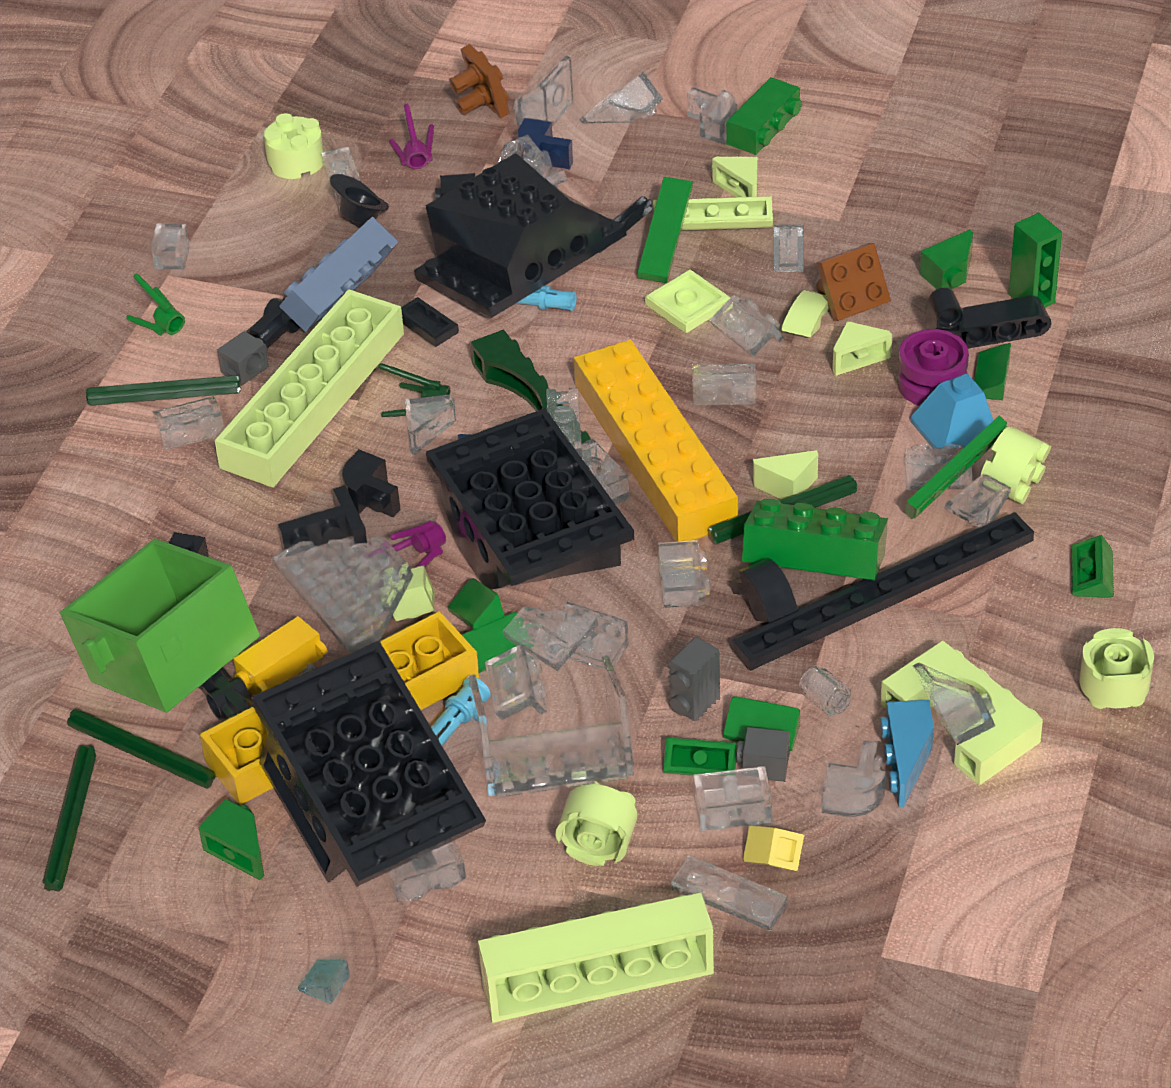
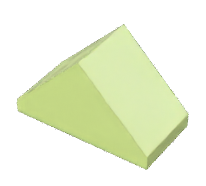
[712,157,758,197]
[833,321,892,376]
[753,450,818,499]

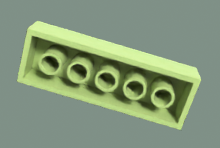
[478,892,714,1023]

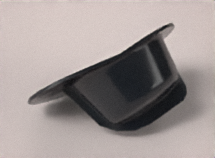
[329,174,389,228]

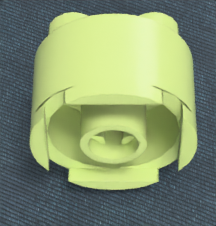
[264,113,324,179]
[980,426,1051,504]
[1079,628,1154,709]
[556,779,638,866]

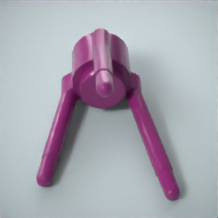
[389,104,434,169]
[370,520,446,568]

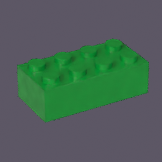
[742,499,888,580]

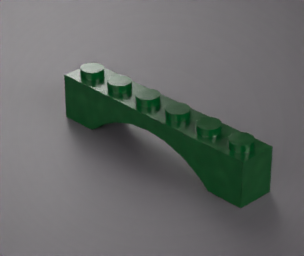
[470,329,592,465]

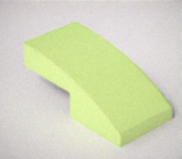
[782,290,830,337]

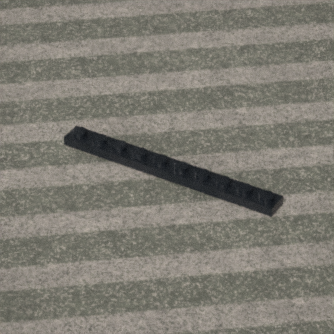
[732,512,1034,671]

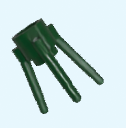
[378,363,451,418]

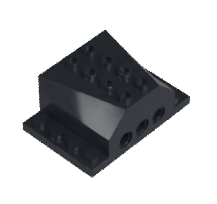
[414,153,627,318]
[426,408,635,590]
[251,641,487,887]

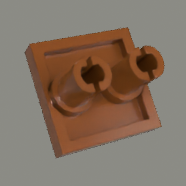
[449,44,510,119]
[816,243,891,321]

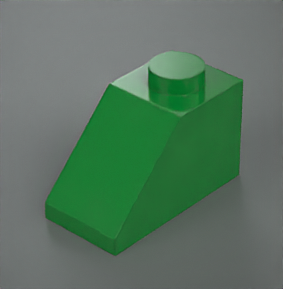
[920,229,973,289]
[198,799,264,880]

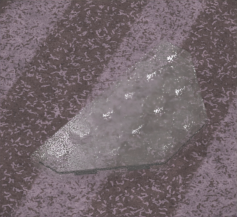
[272,537,413,654]

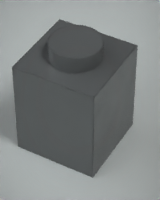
[737,727,790,782]

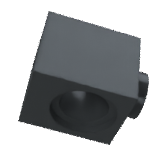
[217,331,269,386]

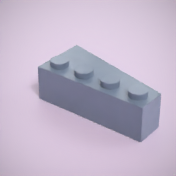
[279,217,398,332]

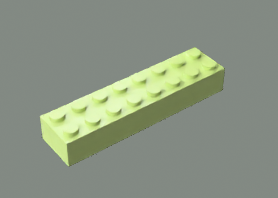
[215,289,404,488]

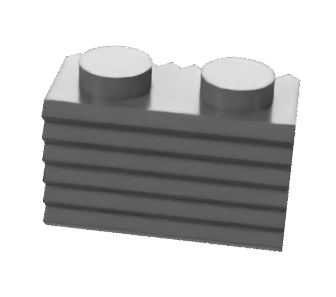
[668,637,720,721]

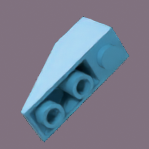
[880,700,934,807]

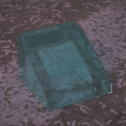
[298,959,350,1004]

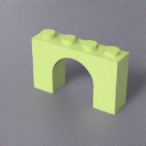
[881,641,1043,786]

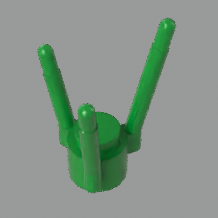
[126,274,185,336]

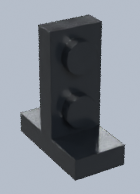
[278,485,368,556]

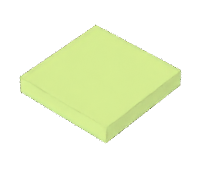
[645,270,731,333]

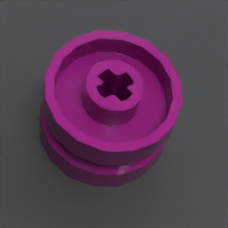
[897,329,969,406]

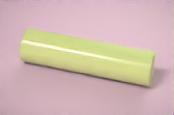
[654,196,773,231]

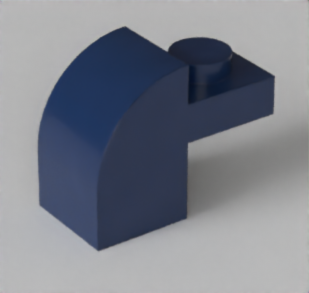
[518,117,573,172]

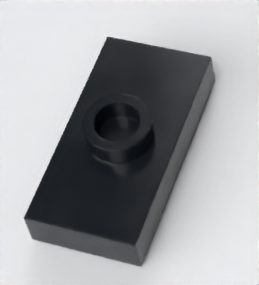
[401,297,459,347]

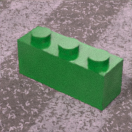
[726,77,802,155]
[1008,213,1062,308]

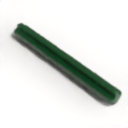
[86,375,241,406]
[708,475,857,544]
[67,709,216,789]
[42,745,96,892]

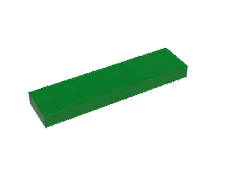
[638,176,693,283]
[904,415,1007,519]

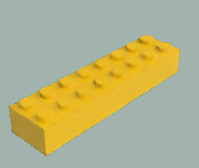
[573,339,738,545]
[199,611,479,805]

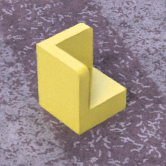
[743,826,804,871]

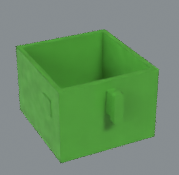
[59,538,260,713]

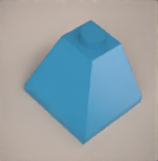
[910,373,993,460]

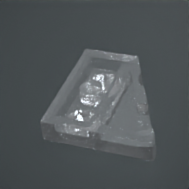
[503,606,599,671]

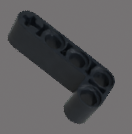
[927,288,1052,349]

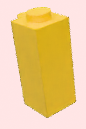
[233,616,328,695]

